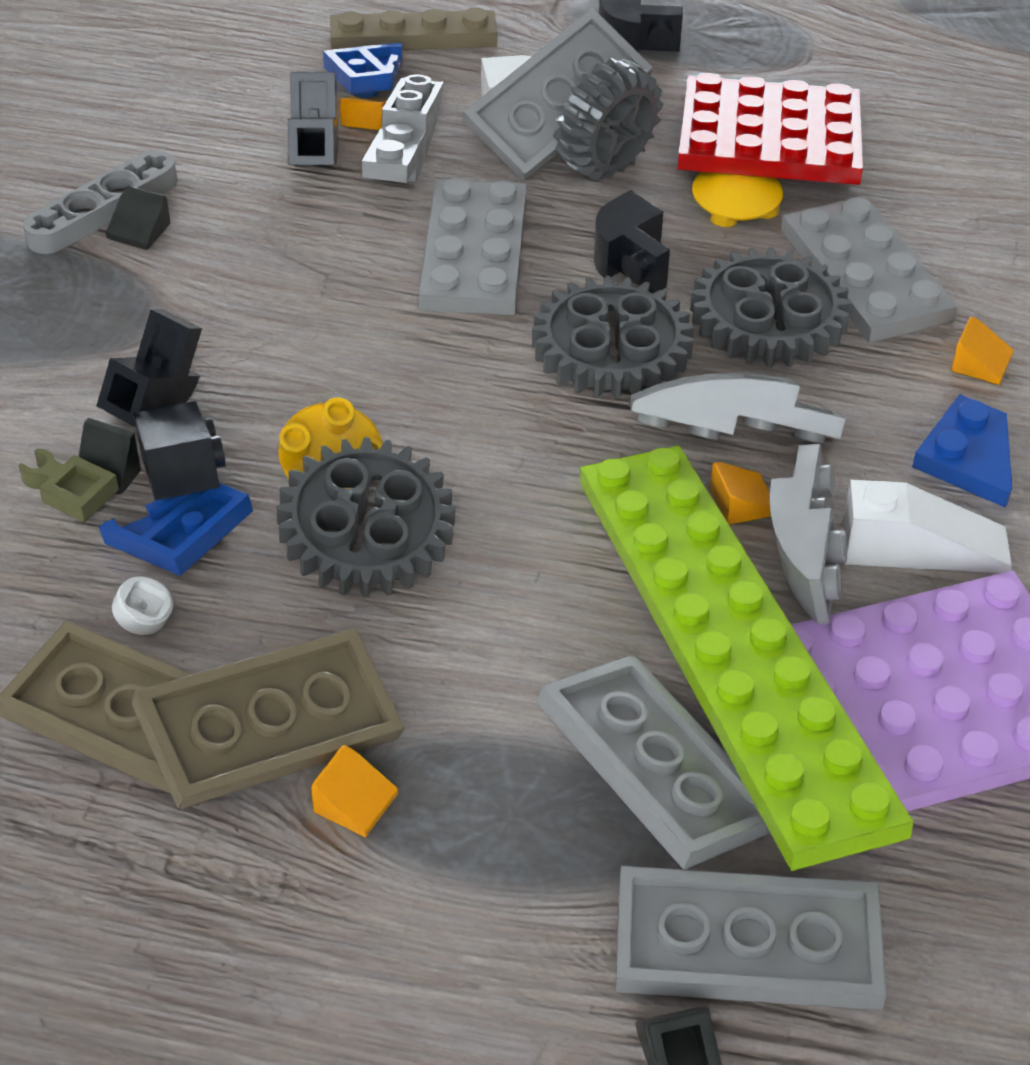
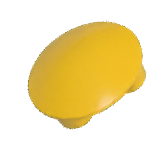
[692,172,783,227]
[278,397,383,489]

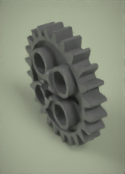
[690,247,851,367]
[532,276,694,400]
[276,437,456,598]

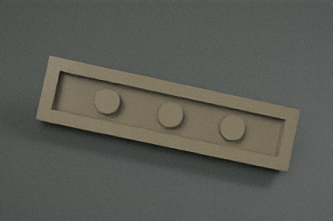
[330,8,497,50]

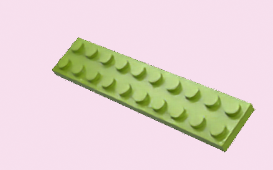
[580,445,914,871]

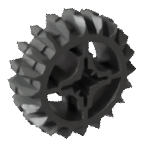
[553,58,663,181]

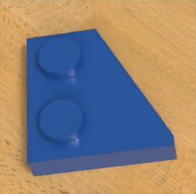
[323,42,402,98]
[912,394,1012,507]
[99,483,253,576]

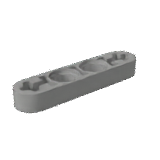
[23,150,177,254]

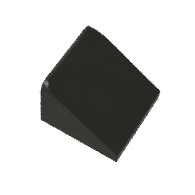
[106,186,170,250]
[78,418,141,494]
[635,1007,722,1065]

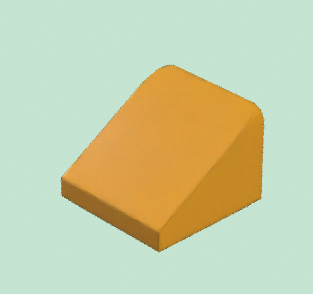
[340,96,388,131]
[951,316,1014,385]
[710,462,771,525]
[311,745,398,838]

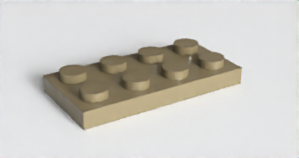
[0,621,201,806]
[131,628,405,810]

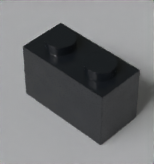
[133,401,226,501]

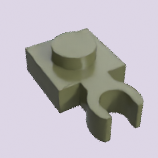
[19,449,119,523]

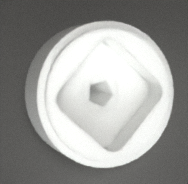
[112,576,173,635]

